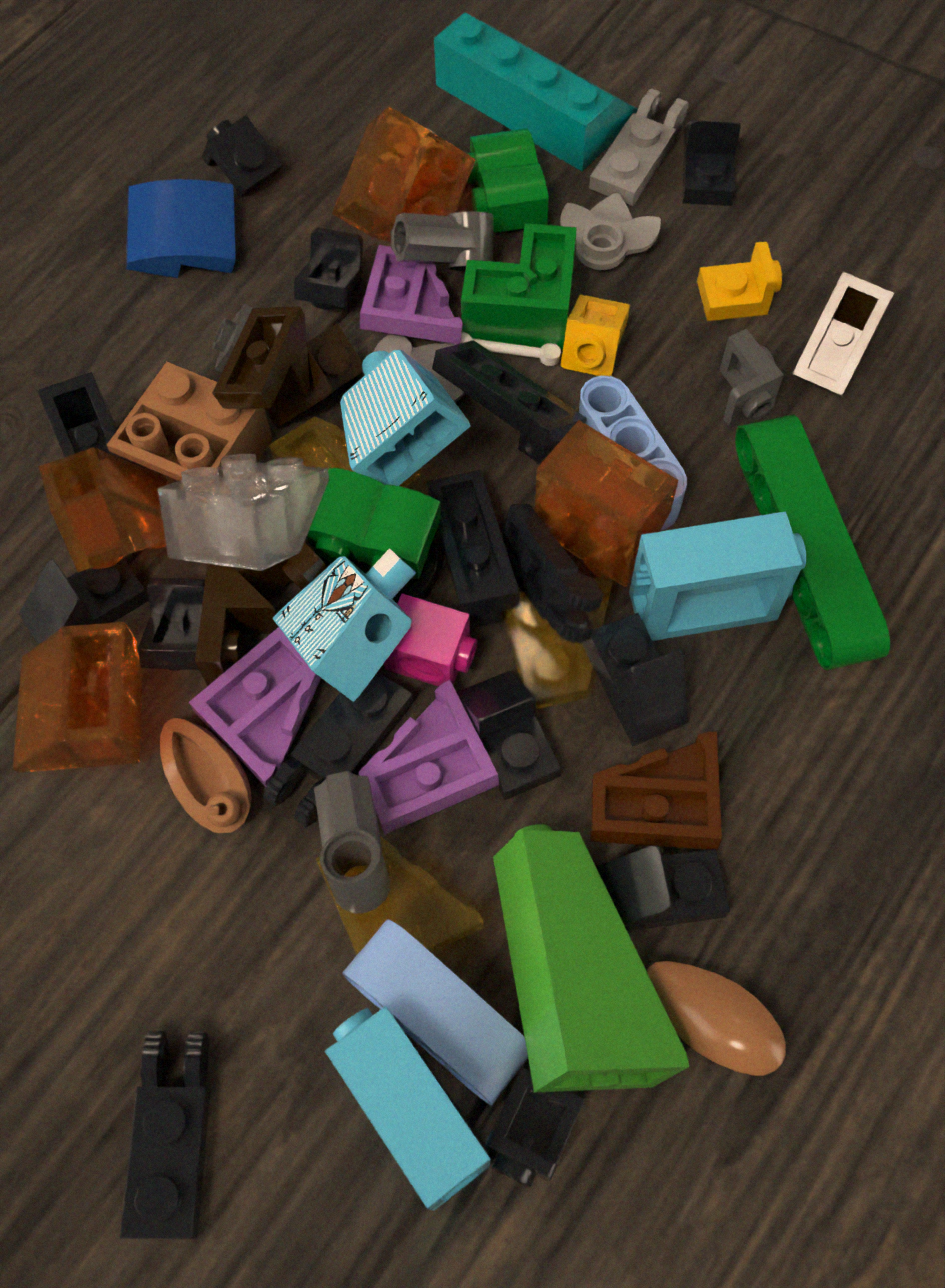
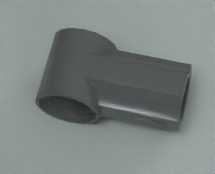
[391,212,493,271]
[314,771,390,913]

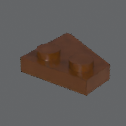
[590,731,722,850]

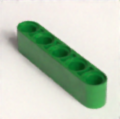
[735,414,890,671]

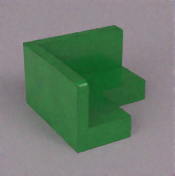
[461,223,577,351]

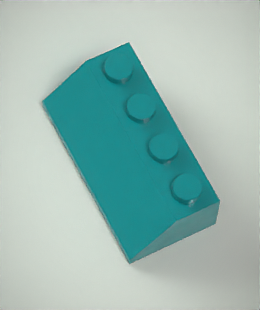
[434,12,638,171]

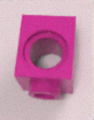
[384,594,477,686]

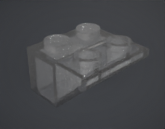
[158,454,329,571]

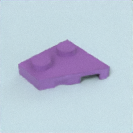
[360,245,463,344]
[189,627,321,787]
[359,680,499,834]

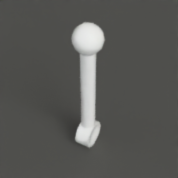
[454,332,561,366]

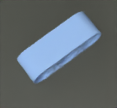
[579,375,687,531]
[342,919,528,1106]

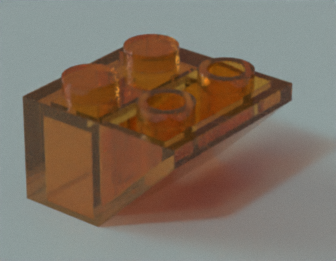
[332,106,476,242]
[535,420,678,588]
[38,447,191,572]
[13,622,143,773]

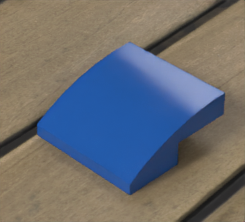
[126,179,236,278]

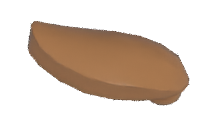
[160,718,251,833]
[647,961,786,1076]

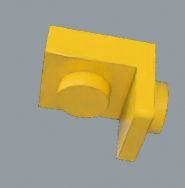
[697,241,782,321]
[561,294,630,376]

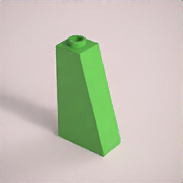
[493,824,689,1092]

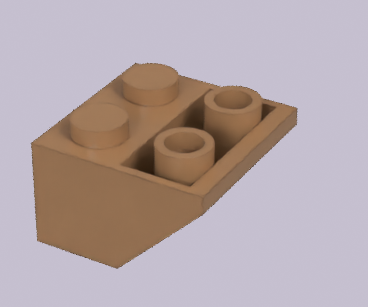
[107,362,273,493]

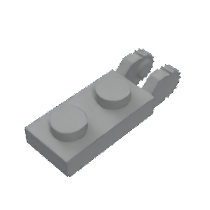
[589,88,689,206]

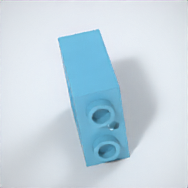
[629,511,806,641]
[325,1006,490,1211]

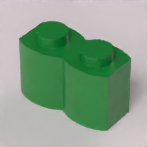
[462,128,549,233]
[305,468,441,579]

